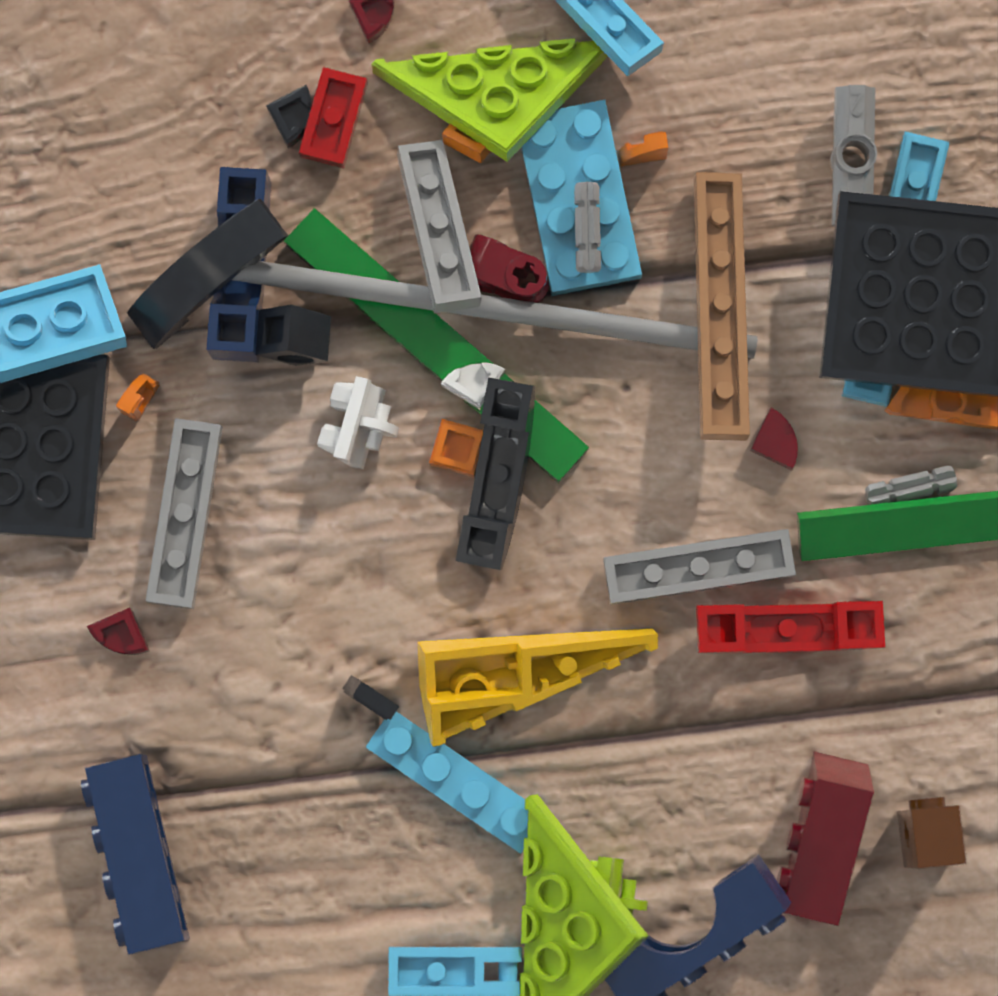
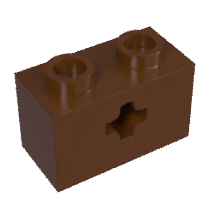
[897,797,967,869]

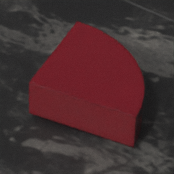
[349,0,394,44]
[750,408,798,471]
[87,607,150,655]

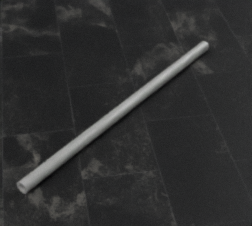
[232,261,757,359]

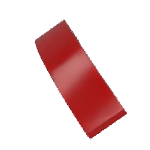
[696,601,886,654]

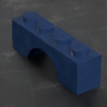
[206,167,272,362]
[605,854,792,996]

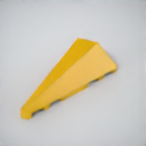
[417,628,658,746]

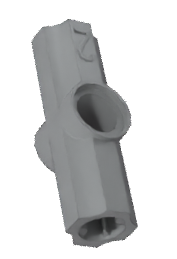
[830,85,877,226]

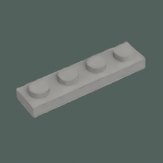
[397,140,482,313]
[146,418,223,609]
[603,529,796,605]

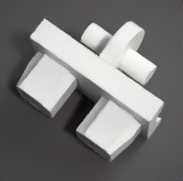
[317,376,399,469]

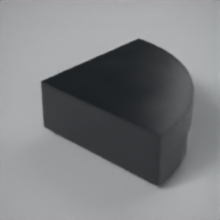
[266,85,312,148]
[342,675,400,720]

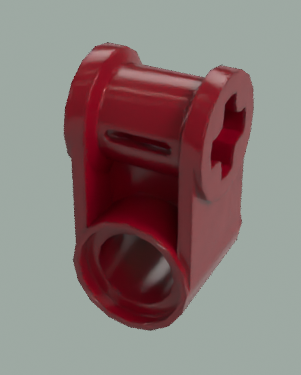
[470,235,549,303]

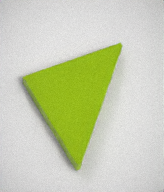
[371,38,608,162]
[520,794,648,996]

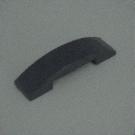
[126,199,288,349]
[455,377,535,570]

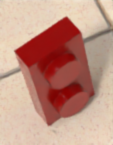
[299,67,368,169]

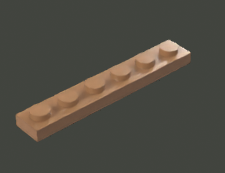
[694,172,750,441]

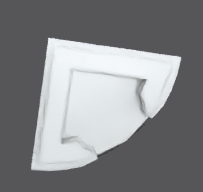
[441,363,505,410]

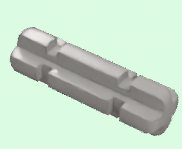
[574,182,601,273]
[865,465,957,505]

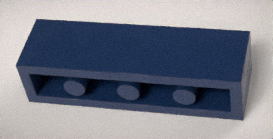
[81,754,190,955]

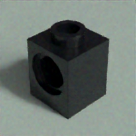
[256,304,331,366]

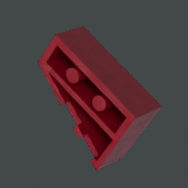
[777,751,874,926]

